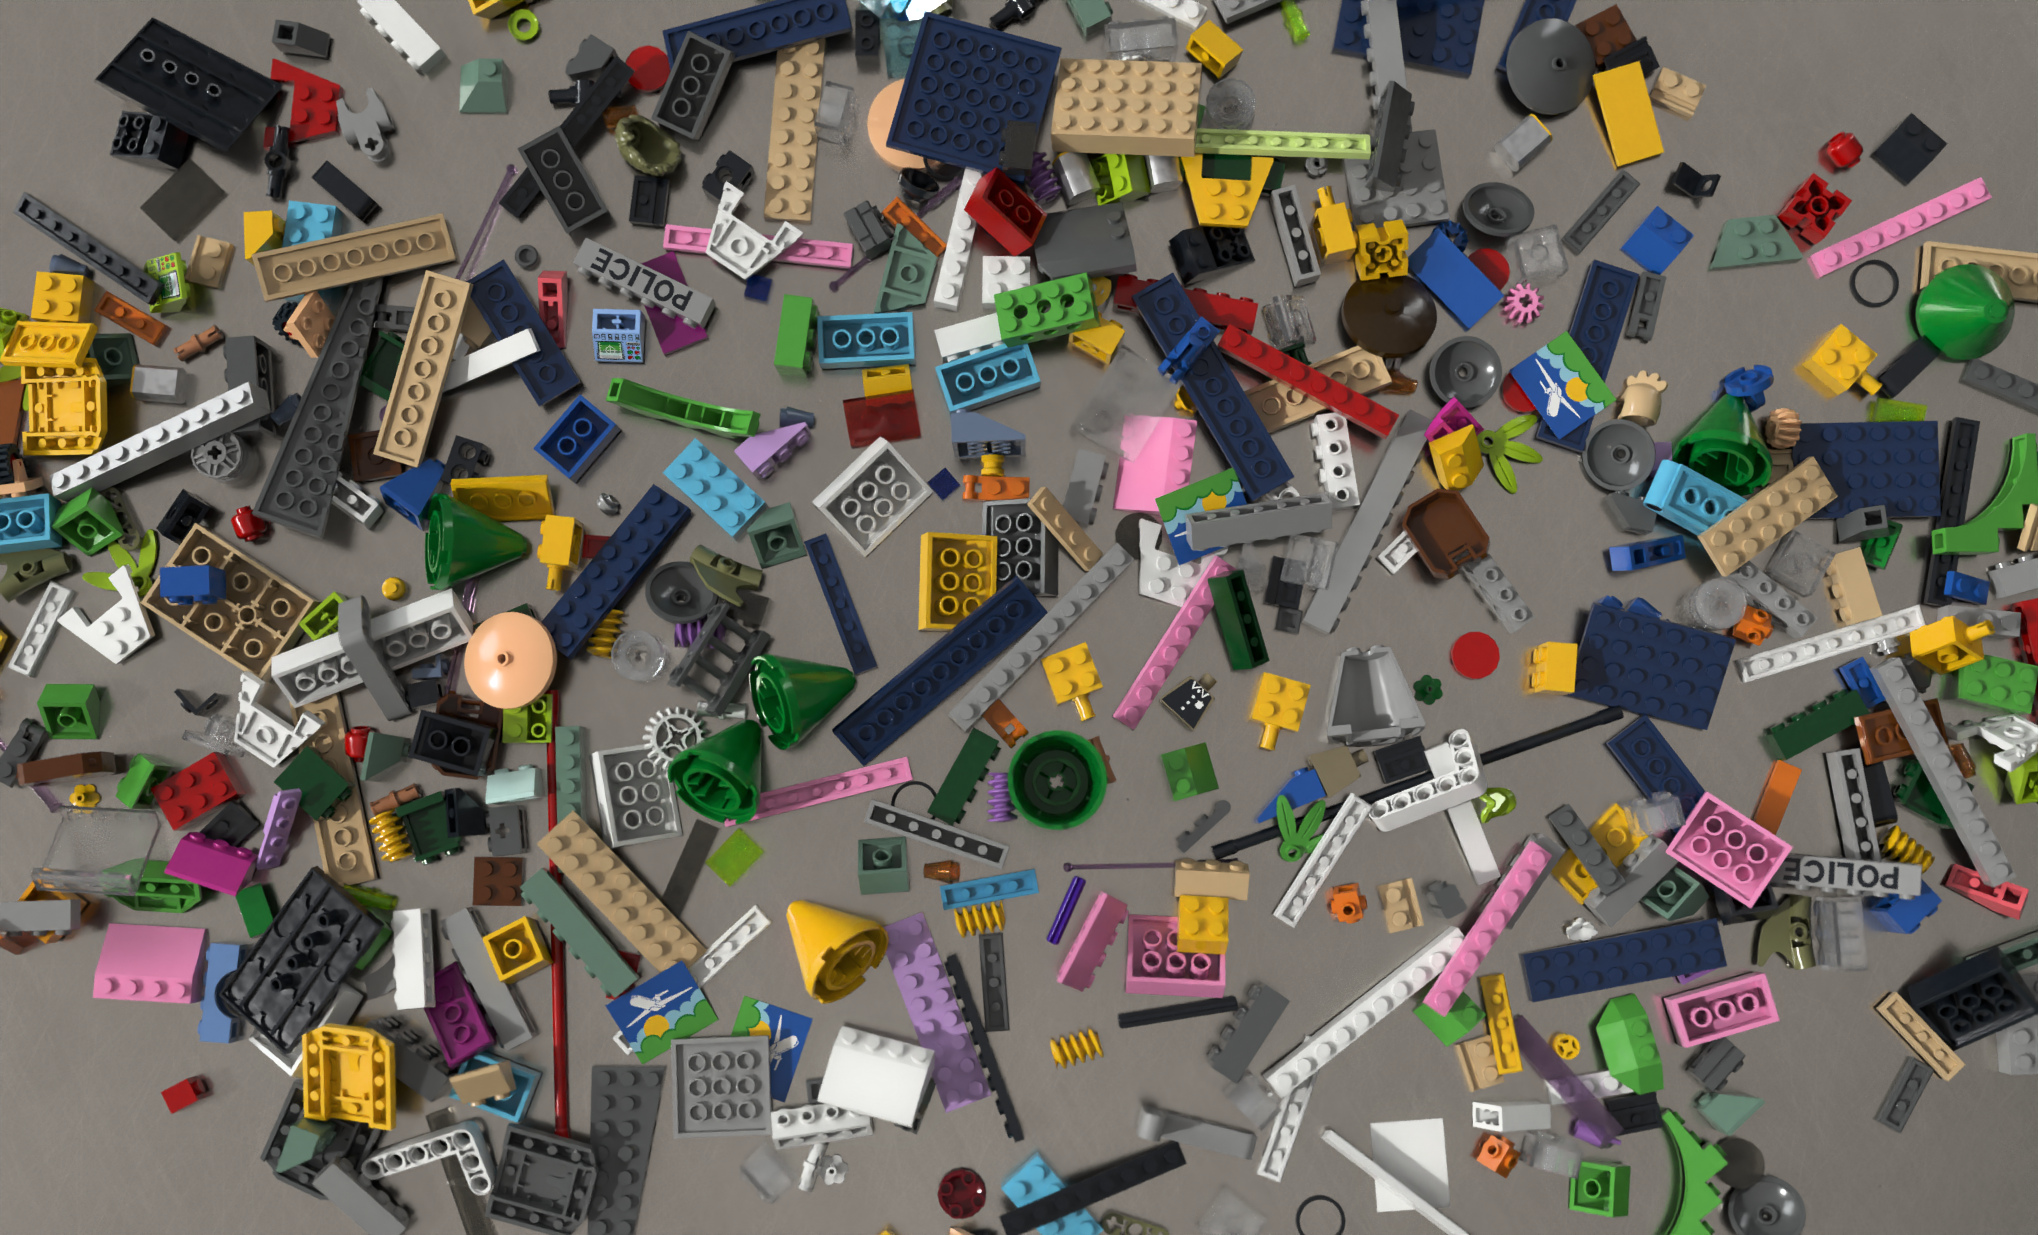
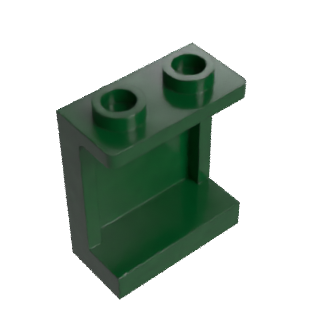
[359,331,404,401]
[274,746,355,821]
[1893,759,1974,829]
[395,791,466,866]

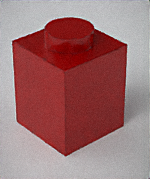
[161,1076,206,1114]

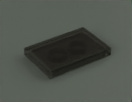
[140,158,225,241]

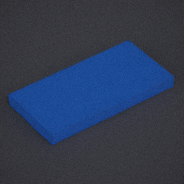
[1408,228,1505,329]

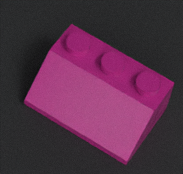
[164,832,258,896]

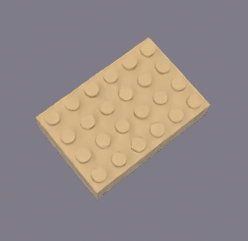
[1051,58,1202,157]
[141,523,321,683]

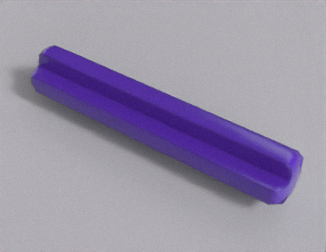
[1047,876,1086,945]

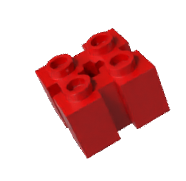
[1777,173,1852,245]

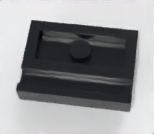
[1602,36,1660,76]
[629,175,670,227]
[1264,556,1308,610]
[1374,736,1431,784]
[199,799,259,847]
[1606,1091,1664,1136]

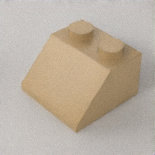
[450,1060,516,1107]

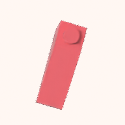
[538,270,568,348]
[1946,863,2029,920]

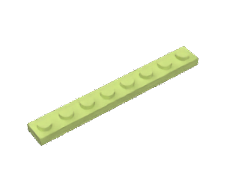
[1195,128,1371,160]

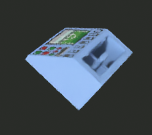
[592,309,645,363]

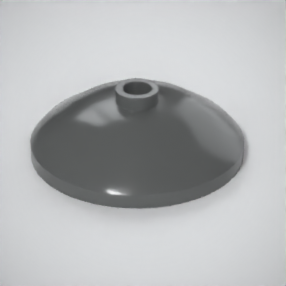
[1463,182,1534,237]
[1429,336,1502,408]
[1582,419,1656,491]
[645,561,718,624]
[1728,1176,1806,1235]

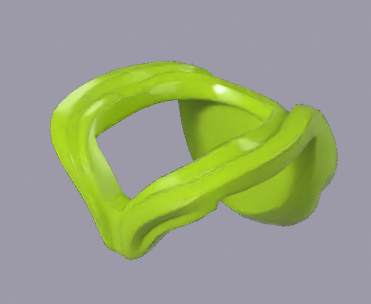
[1479,787,1517,824]

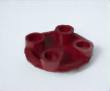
[937,1169,986,1219]

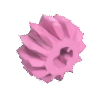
[1503,283,1544,324]

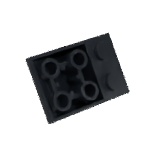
[110,111,189,170]
[1169,226,1255,284]

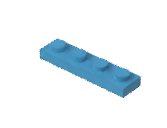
[940,869,1039,910]

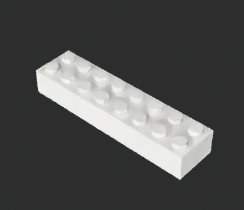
[271,588,474,708]

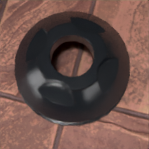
[898,167,939,203]

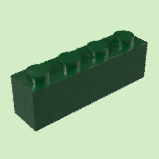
[1186,153,1286,195]
[1207,569,1270,670]
[1765,688,1870,761]
[927,728,1001,826]

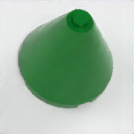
[1916,264,2015,360]
[1672,394,1773,496]
[425,493,527,590]
[749,654,856,750]
[668,719,761,824]

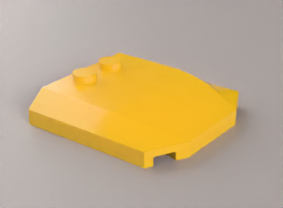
[21,358,108,456]
[302,1023,396,1130]

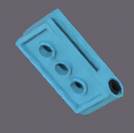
[1643,459,1747,535]

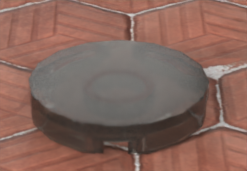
[1115,513,1162,560]
[1717,1139,1765,1189]

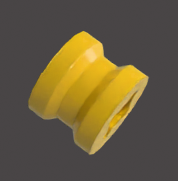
[981,454,1005,477]
[1552,1033,1580,1060]

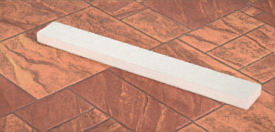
[1735,605,1926,683]
[612,904,772,1055]
[1321,1130,1470,1235]

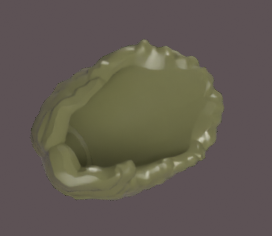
[615,115,681,176]

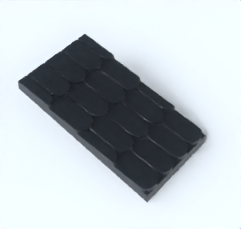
[94,17,283,152]
[218,866,385,1055]

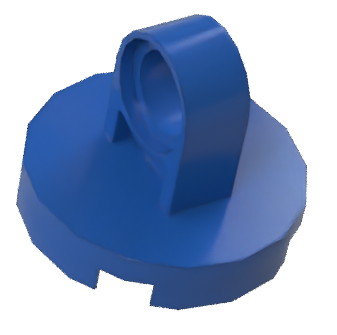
[1724,365,1774,411]

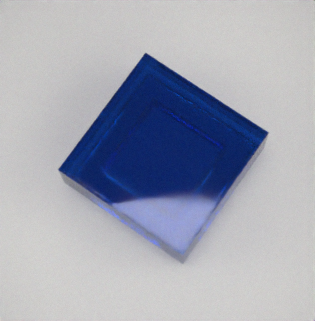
[744,275,773,303]
[927,468,961,501]

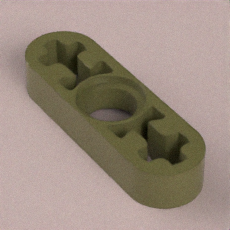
[100,487,144,552]
[1101,1211,1169,1235]

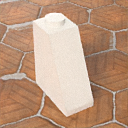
[1472,1101,1551,1132]

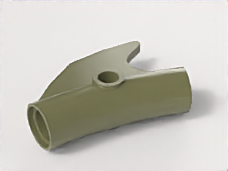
[690,544,763,607]
[0,548,72,603]
[1757,894,1816,970]

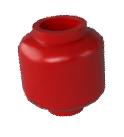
[1827,132,1863,168]
[231,505,267,542]
[345,726,375,762]

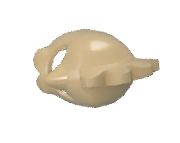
[1616,370,1668,427]

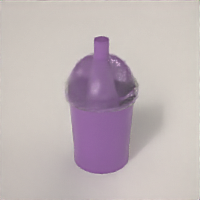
[1573,1118,1621,1149]

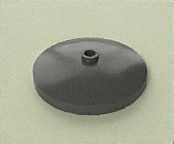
[1506,18,1595,115]

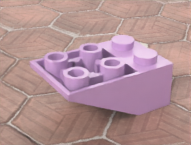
[734,422,811,479]

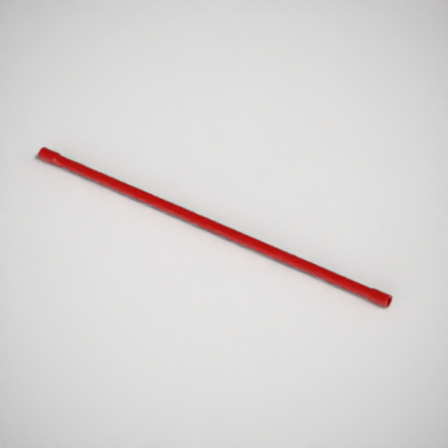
[544,690,569,1139]

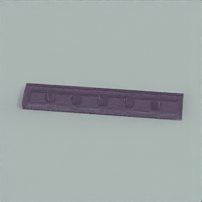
[1514,1015,1623,1146]

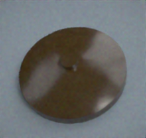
[1342,272,1437,358]

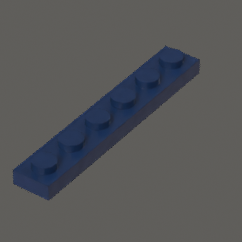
[804,533,878,675]

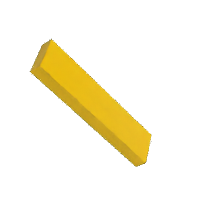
[1479,973,1523,1075]

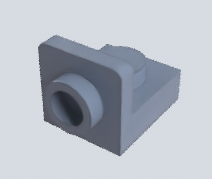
[412,653,450,681]

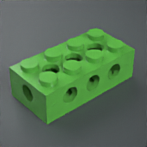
[994,272,1100,348]

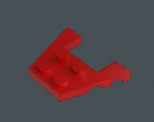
[263,59,343,150]

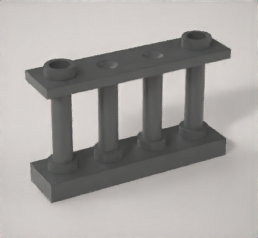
[667,604,771,717]

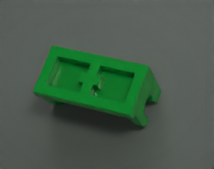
[235,883,274,939]

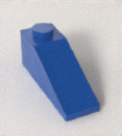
[1609,535,1686,571]
[1255,767,1326,823]

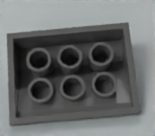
[1365,81,1415,192]
[982,498,1059,597]

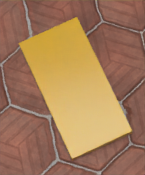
[1593,61,1664,167]
[0,321,98,369]
[451,475,555,521]
[1550,803,1649,905]

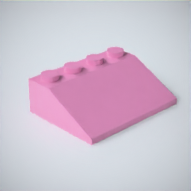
[1113,416,1197,516]
[1665,791,1793,908]
[1056,891,1129,992]
[1126,914,1225,998]
[93,923,207,1004]

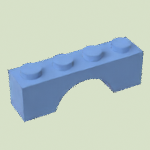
[198,942,248,1044]

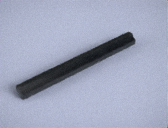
[1118,996,1238,1029]

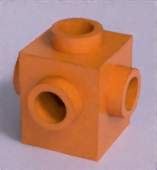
[1733,604,1774,646]
[1331,883,1368,923]
[1477,1135,1521,1178]

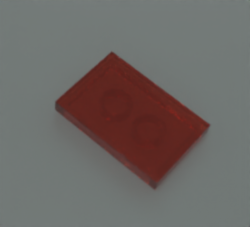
[843,389,921,447]

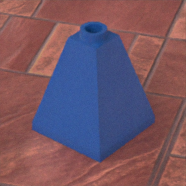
[379,459,445,531]

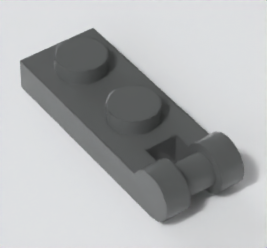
[1626,271,1666,341]
[373,304,415,332]
[0,718,48,788]
[1176,800,1231,854]

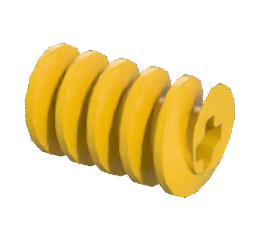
[586,609,625,659]
[369,809,413,863]
[1879,825,1935,874]
[954,900,1006,938]
[1050,1029,1104,1070]

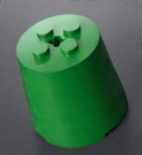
[1008,730,1107,830]

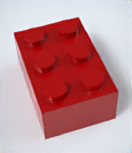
[964,167,1047,257]
[150,752,246,831]

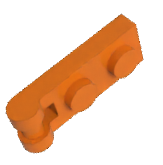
[963,475,1030,501]
[983,699,1029,748]

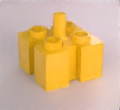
[1355,219,1408,281]

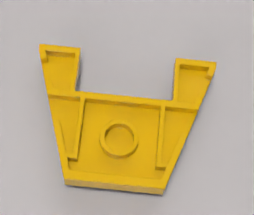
[1181,153,1274,228]

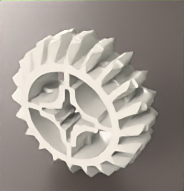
[643,706,708,770]

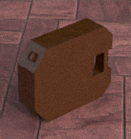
[1402,488,1490,580]
[431,690,503,780]
[16,751,117,787]

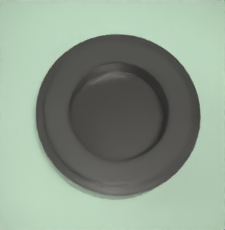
[515,245,540,270]

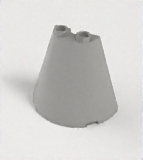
[1327,645,1425,747]

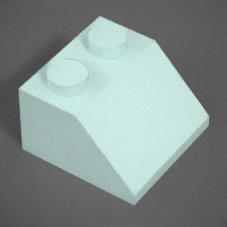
[485,764,544,805]

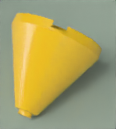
[786,900,889,1004]

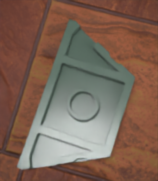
[1710,215,1803,270]
[874,223,938,313]

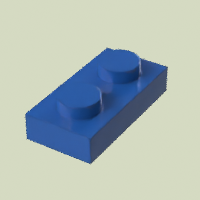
[1944,571,1990,605]
[1839,657,1886,709]

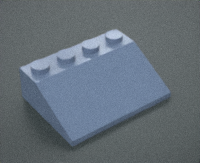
[951,409,1026,458]

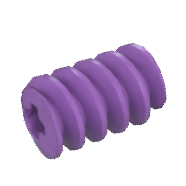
[1025,152,1062,205]
[674,620,726,649]
[988,773,1018,822]

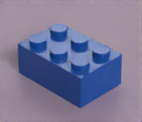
[533,394,621,483]

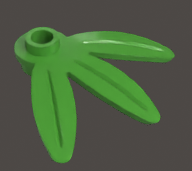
[1276,795,1326,862]

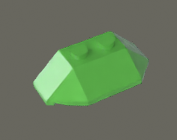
[101,860,202,913]
[1596,993,1664,1095]

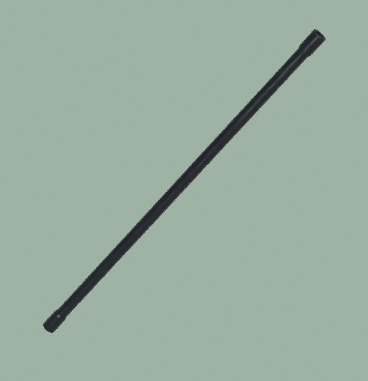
[1212,705,1624,860]

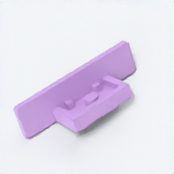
[255,789,302,870]

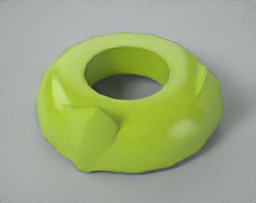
[508,9,539,40]

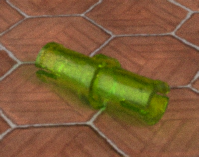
[1280,0,1310,40]
[343,884,393,911]

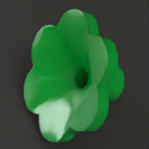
[1413,675,1443,705]

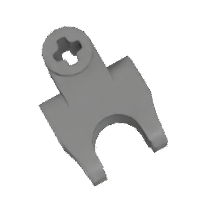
[336,87,394,163]

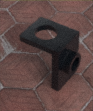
[1672,162,1721,198]
[174,689,224,717]

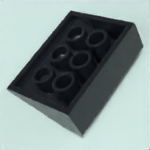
[1908,946,2038,1051]

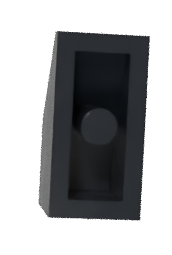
[445,788,487,838]

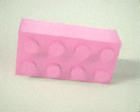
[1664,971,1780,1048]

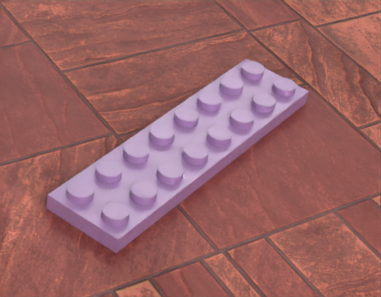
[883,912,992,1113]

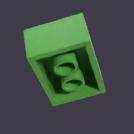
[774,294,820,377]
[1948,654,2038,715]

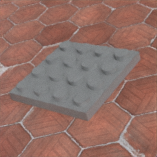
[1344,129,1450,229]
[671,1035,772,1139]

